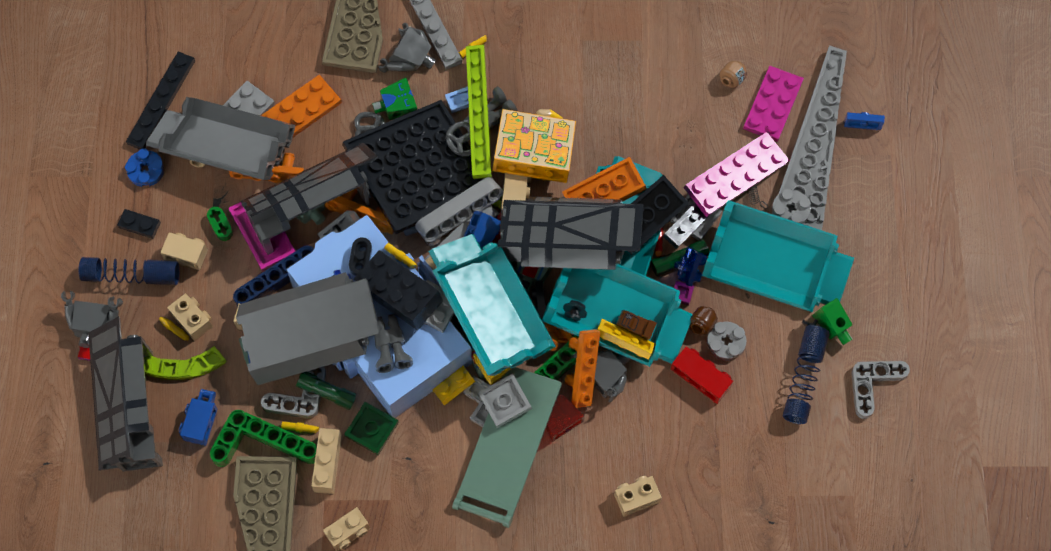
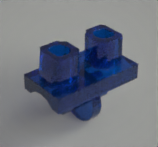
[674,247,707,287]

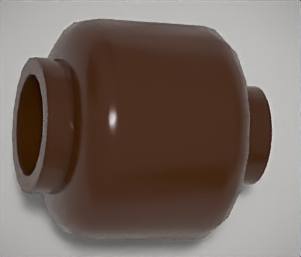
[690,306,718,335]

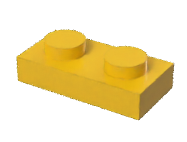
[432,366,475,406]

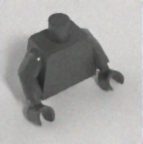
[378,23,436,73]
[61,291,123,348]
[571,350,630,403]

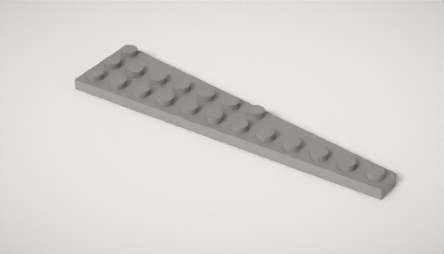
[772,45,847,230]

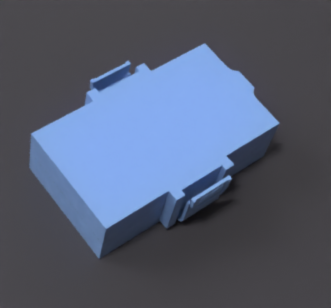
[287,215,472,418]

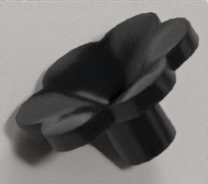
[563,300,587,321]

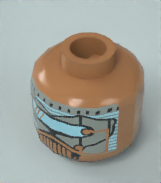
[720,61,747,88]

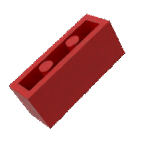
[670,346,733,404]

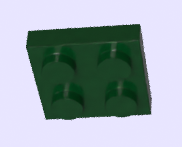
[344,402,399,456]

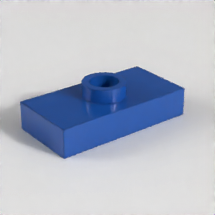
[844,112,885,130]

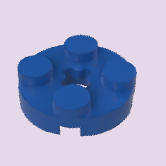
[125,149,164,187]

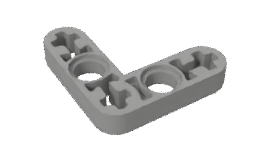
[851,361,910,419]
[261,366,326,418]

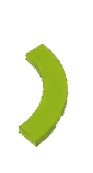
[143,346,227,380]

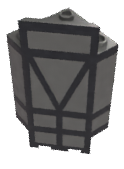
[240,142,378,255]
[498,197,643,270]
[88,316,163,472]

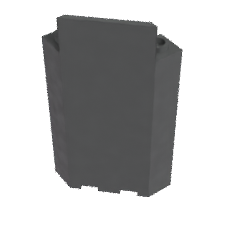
[146,97,295,180]
[236,272,380,385]

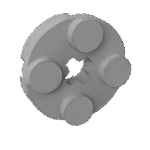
[772,189,811,224]
[707,322,747,361]

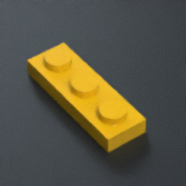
[597,319,655,360]

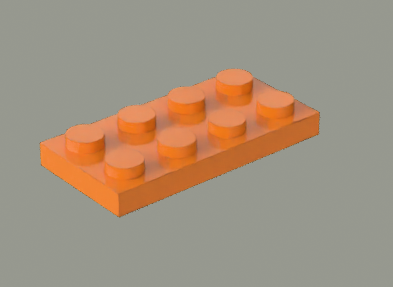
[261,74,342,137]
[562,157,647,202]

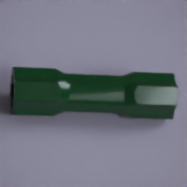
[650,240,710,276]
[296,371,357,410]

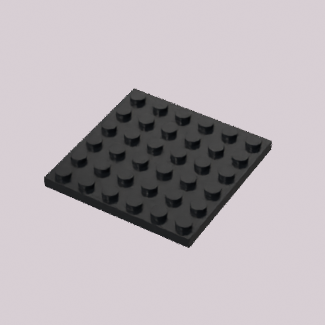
[342,100,485,234]

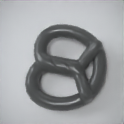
[354,112,385,136]
[446,121,471,156]

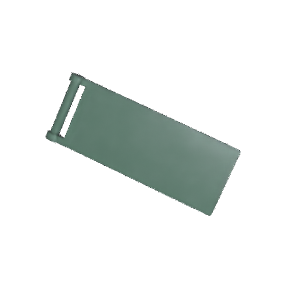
[452,367,562,528]

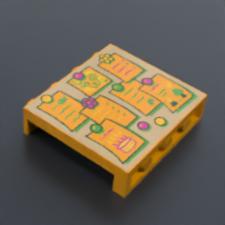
[492,109,576,183]

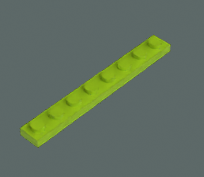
[466,45,492,179]

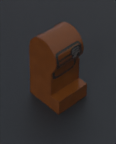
[616,310,657,340]

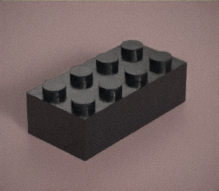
[628,175,689,255]
[354,250,443,330]

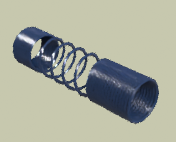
[78,257,180,286]
[783,325,830,424]

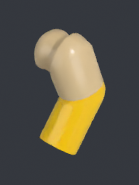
[536,109,563,119]

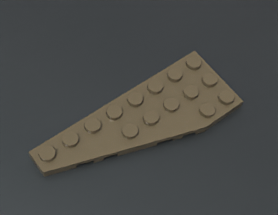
[322,0,383,73]
[233,456,297,551]

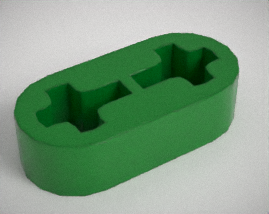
[207,207,233,241]

